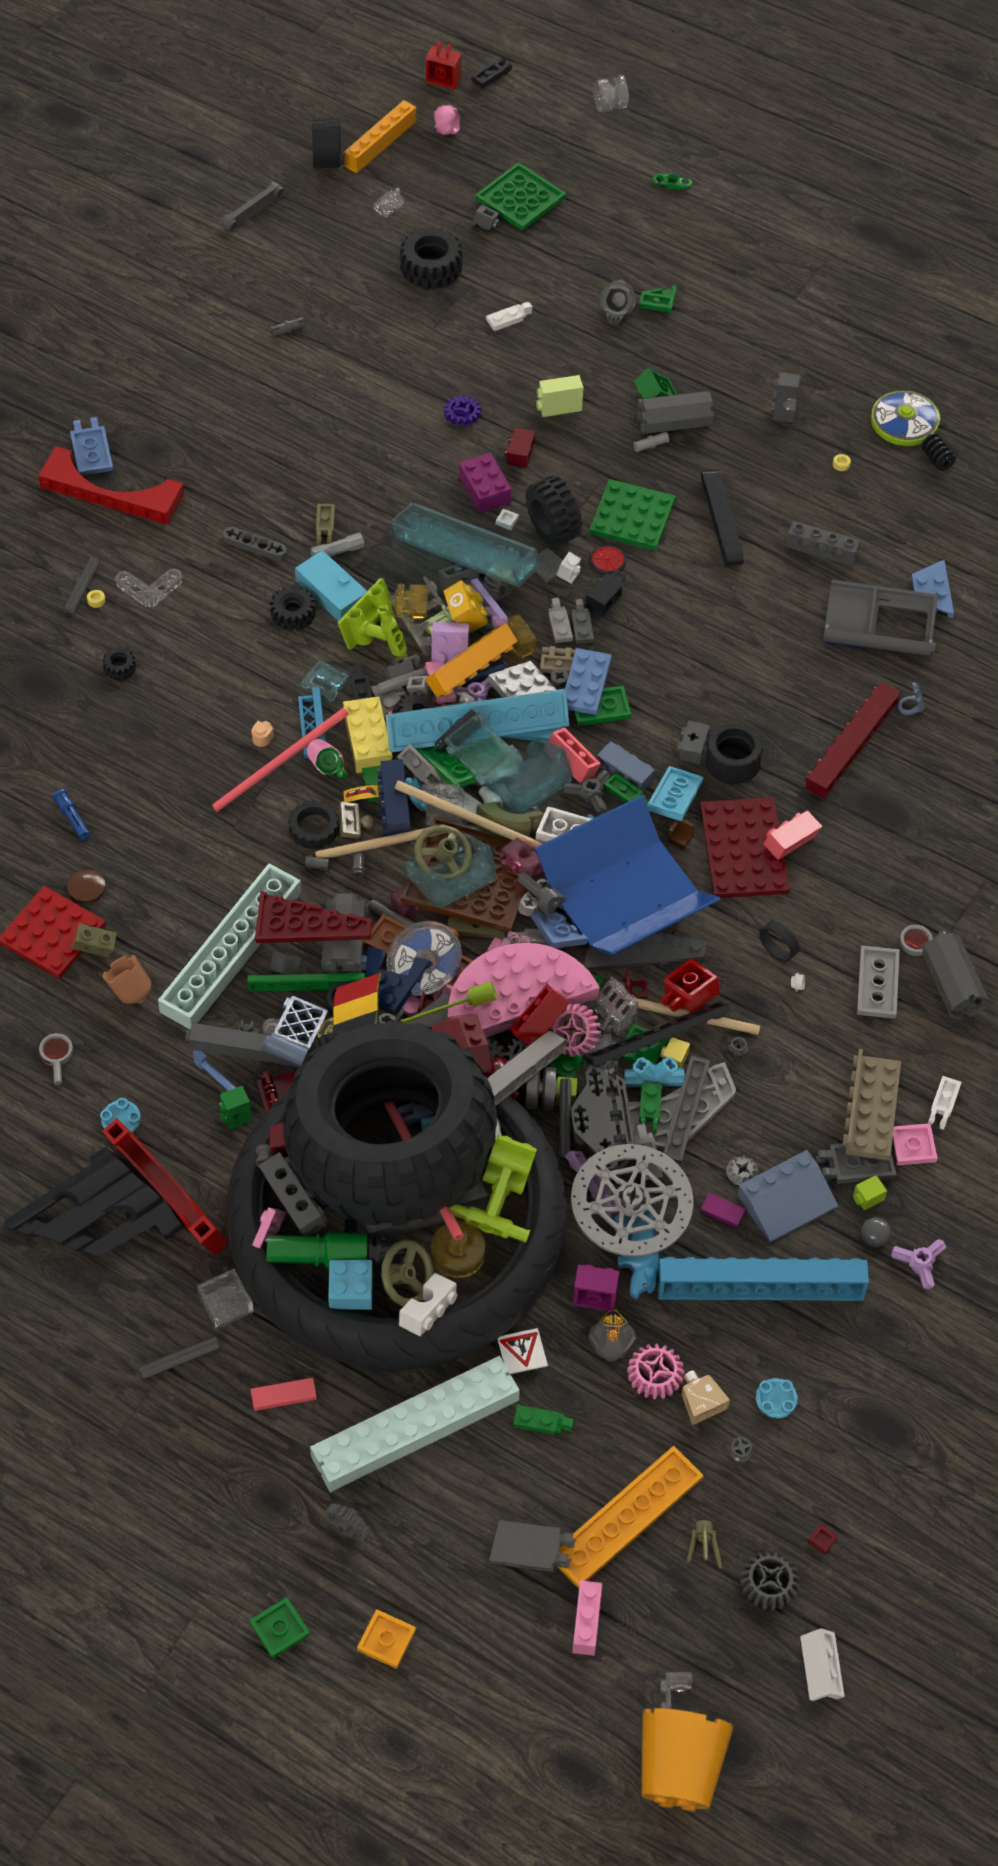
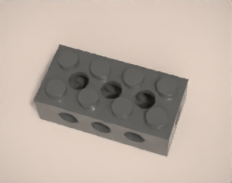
[259,1152,329,1237]

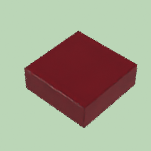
[807,1523,838,1555]

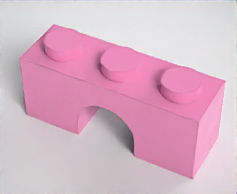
[572,1581,602,1656]

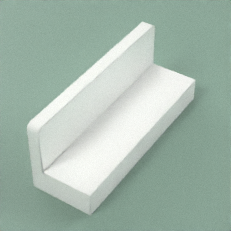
[801,1628,844,1701]

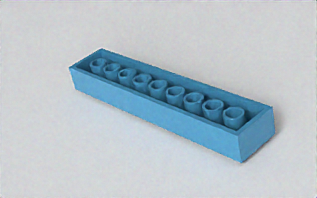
[658,1257,869,1301]

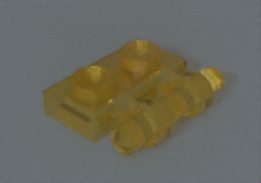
[394,584,428,618]

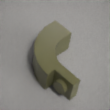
[476,802,544,837]

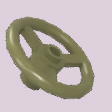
[414,825,473,882]
[382,1239,434,1306]

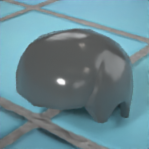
[860,1217,892,1248]

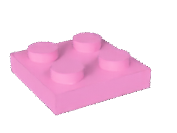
[892,1123,938,1165]

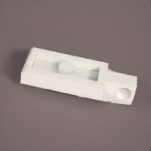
[486,302,532,331]

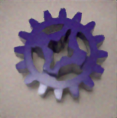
[444,394,481,427]

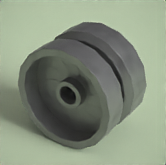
[525,1067,557,1111]

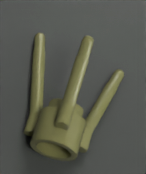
[687,1520,722,1569]

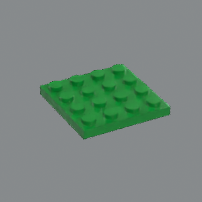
[475,162,566,231]
[589,479,676,551]
[416,737,517,790]

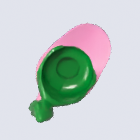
[307,739,348,780]

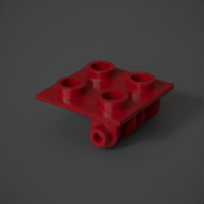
[257,1071,295,1112]

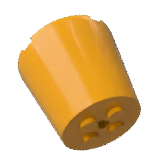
[641,1708,733,1812]

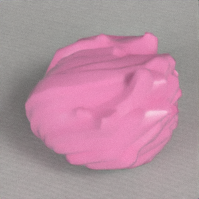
[434,105,460,135]

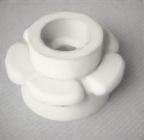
[791,973,805,992]

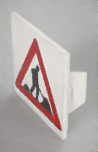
[497,1328,548,1375]

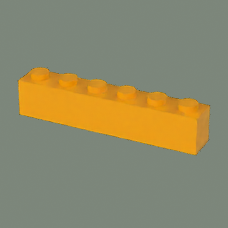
[344,100,416,173]
[425,623,517,697]

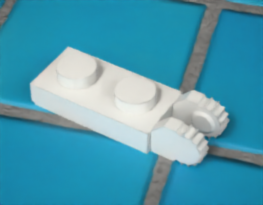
[928,1076,962,1130]

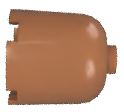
[103,955,151,1004]

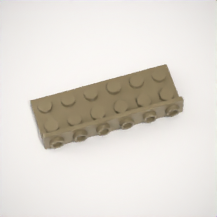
[842,1049,901,1161]

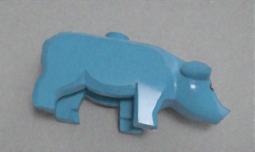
[614,1212,661,1299]

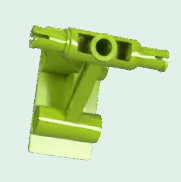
[338,578,408,663]
[449,1135,537,1243]

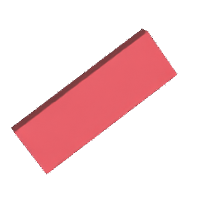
[251,1378,317,1411]

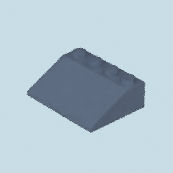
[737,1150,838,1243]

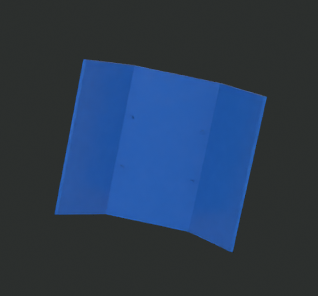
[535,795,721,955]

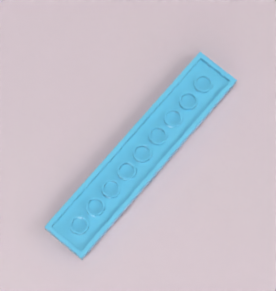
[385,689,569,752]

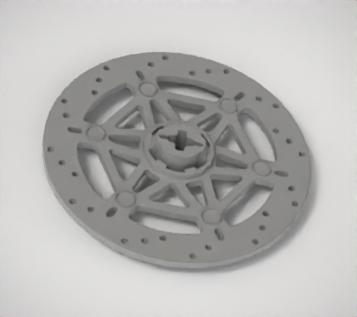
[571,1144,693,1257]

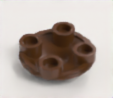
[67,869,105,902]

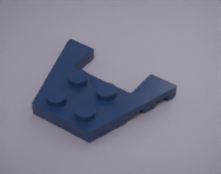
[365,946,433,1013]

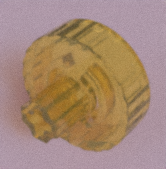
[431,1221,485,1278]

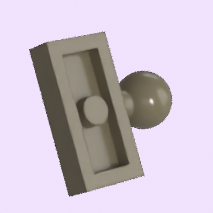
[338,802,375,839]

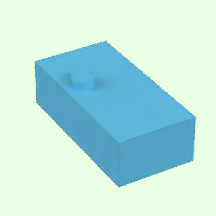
[295,550,367,621]

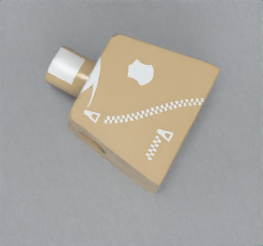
[682,1371,730,1425]

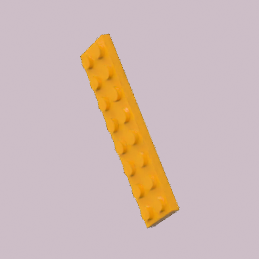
[557,1446,704,1589]

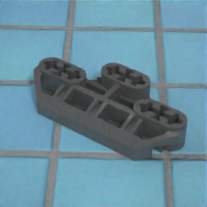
[571,1066,635,1177]

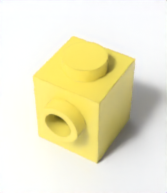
[660,1037,690,1068]

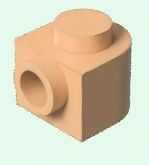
[252,721,274,747]

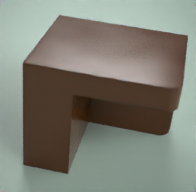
[668,818,695,850]

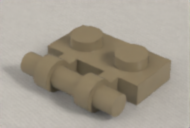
[540,646,576,674]

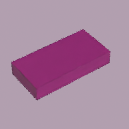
[700,1193,746,1228]

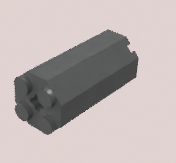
[636,391,714,434]
[321,893,366,974]
[921,931,989,1020]

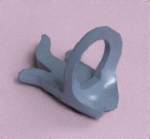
[898,683,925,715]

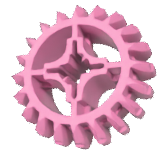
[550,1004,602,1057]
[627,1344,684,1400]

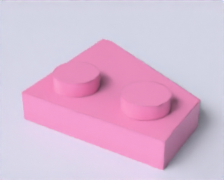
[252,1208,287,1248]

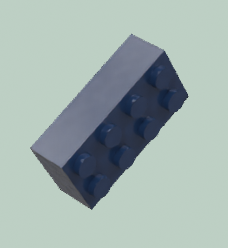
[377,759,410,843]

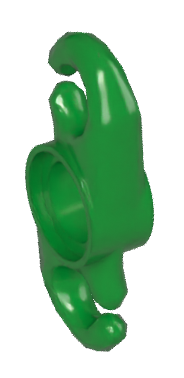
[652,173,692,190]

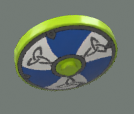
[871,391,940,446]

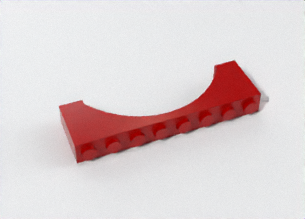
[38,446,184,525]
[102,1118,229,1256]

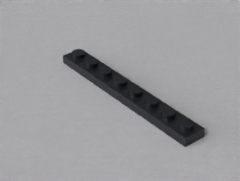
[584,1001,731,1067]

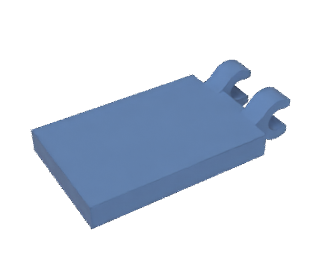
[70,417,113,476]

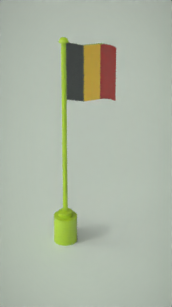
[332,973,498,1032]

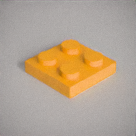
[357,1609,416,1669]

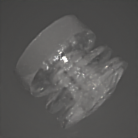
[593,75,629,113]

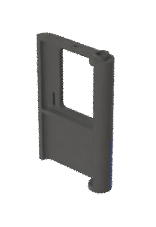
[823,580,938,657]

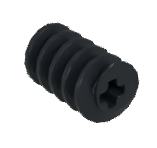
[921,432,956,471]

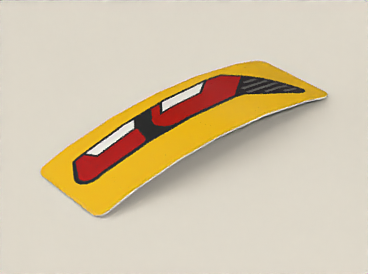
[344,785,379,802]

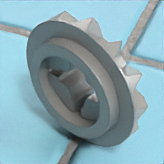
[726,1156,759,1185]

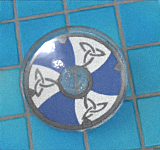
[387,921,462,995]

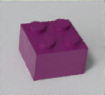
[573,1264,619,1311]

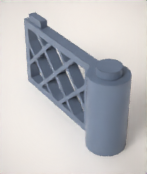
[263,996,328,1066]

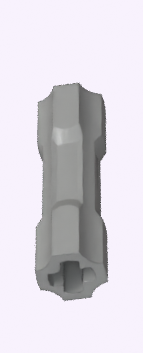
[310,532,365,557]

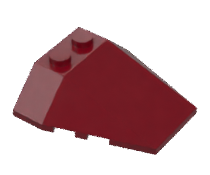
[431,1014,492,1076]

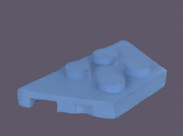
[911,560,954,618]

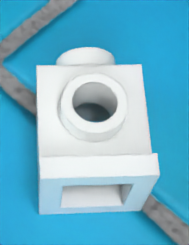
[557,552,581,584]

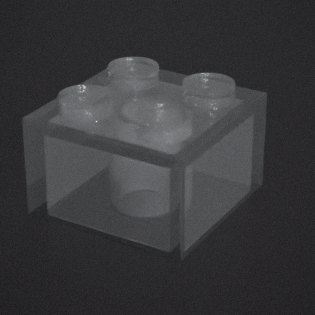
[197,1269,254,1330]

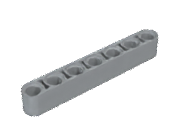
[487,1030,567,1106]

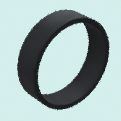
[759,921,799,961]

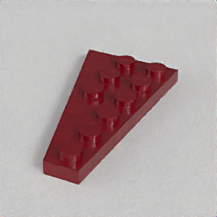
[255,891,372,943]

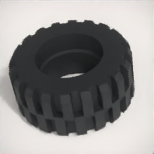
[400,227,463,289]
[525,475,583,547]

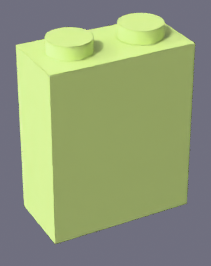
[536,375,583,417]

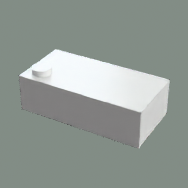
[535,807,592,843]

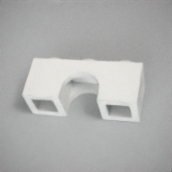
[399,1273,457,1337]

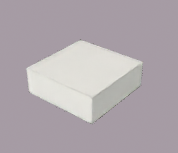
[496,509,519,530]

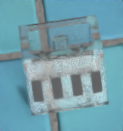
[594,977,638,1036]

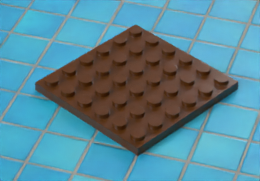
[400,816,538,933]

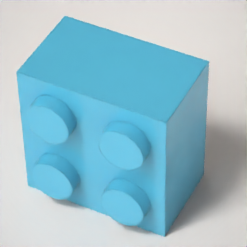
[329,1260,373,1309]

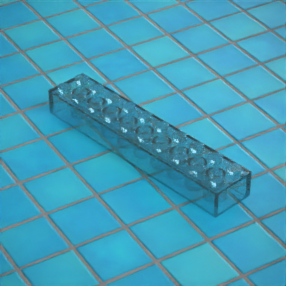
[389,502,542,587]

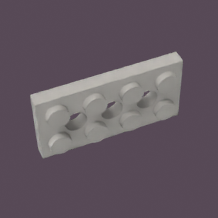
[857,946,900,1019]

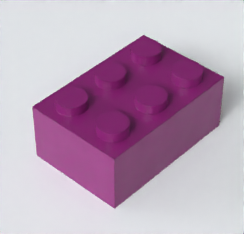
[459,453,512,513]

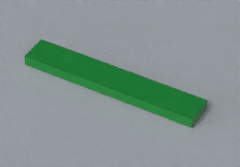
[248,973,365,992]

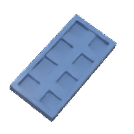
[565,648,612,715]

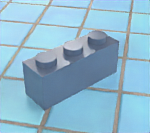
[597,741,655,791]

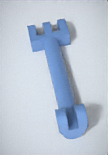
[193,1050,236,1091]

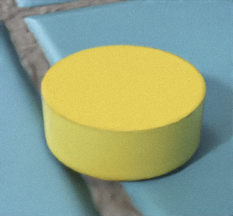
[833,454,851,471]
[87,590,105,608]

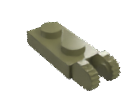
[316,504,335,545]

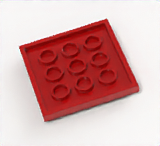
[0,886,106,979]

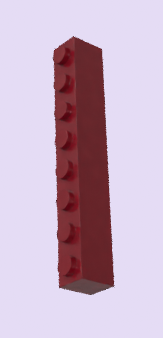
[805,681,901,799]

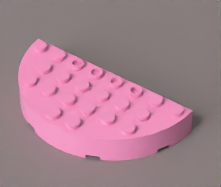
[447,943,599,1038]

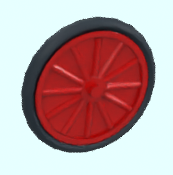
[589,545,627,575]

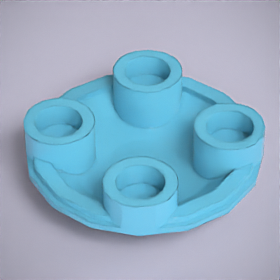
[405,778,430,811]
[100,1098,141,1132]
[756,1378,798,1418]

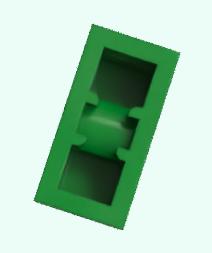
[218,1086,252,1129]

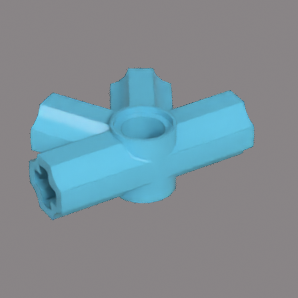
[624,1056,685,1088]

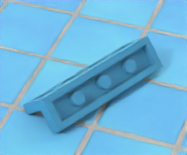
[298,687,325,758]

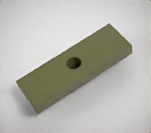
[447,916,505,940]

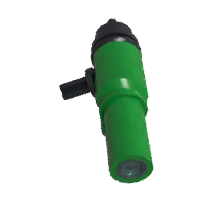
[266,1218,407,1269]

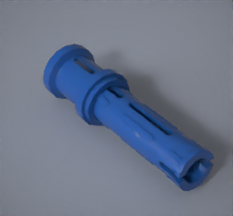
[52,789,90,840]

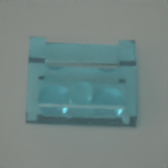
[301,660,349,702]

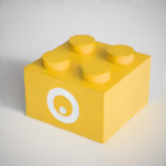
[443,581,488,633]

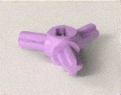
[453,679,493,701]
[891,1239,946,1289]

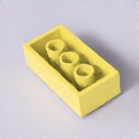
[343,696,392,773]

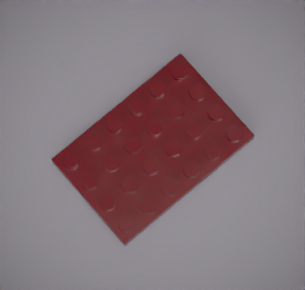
[700,797,790,898]

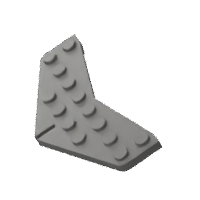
[579,1062,736,1150]

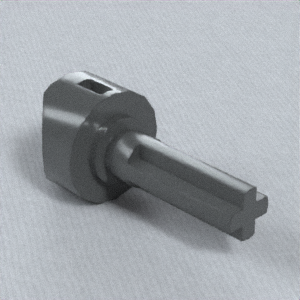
[517,872,567,918]

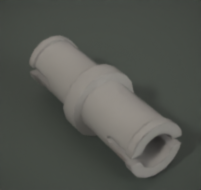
[633,432,669,453]

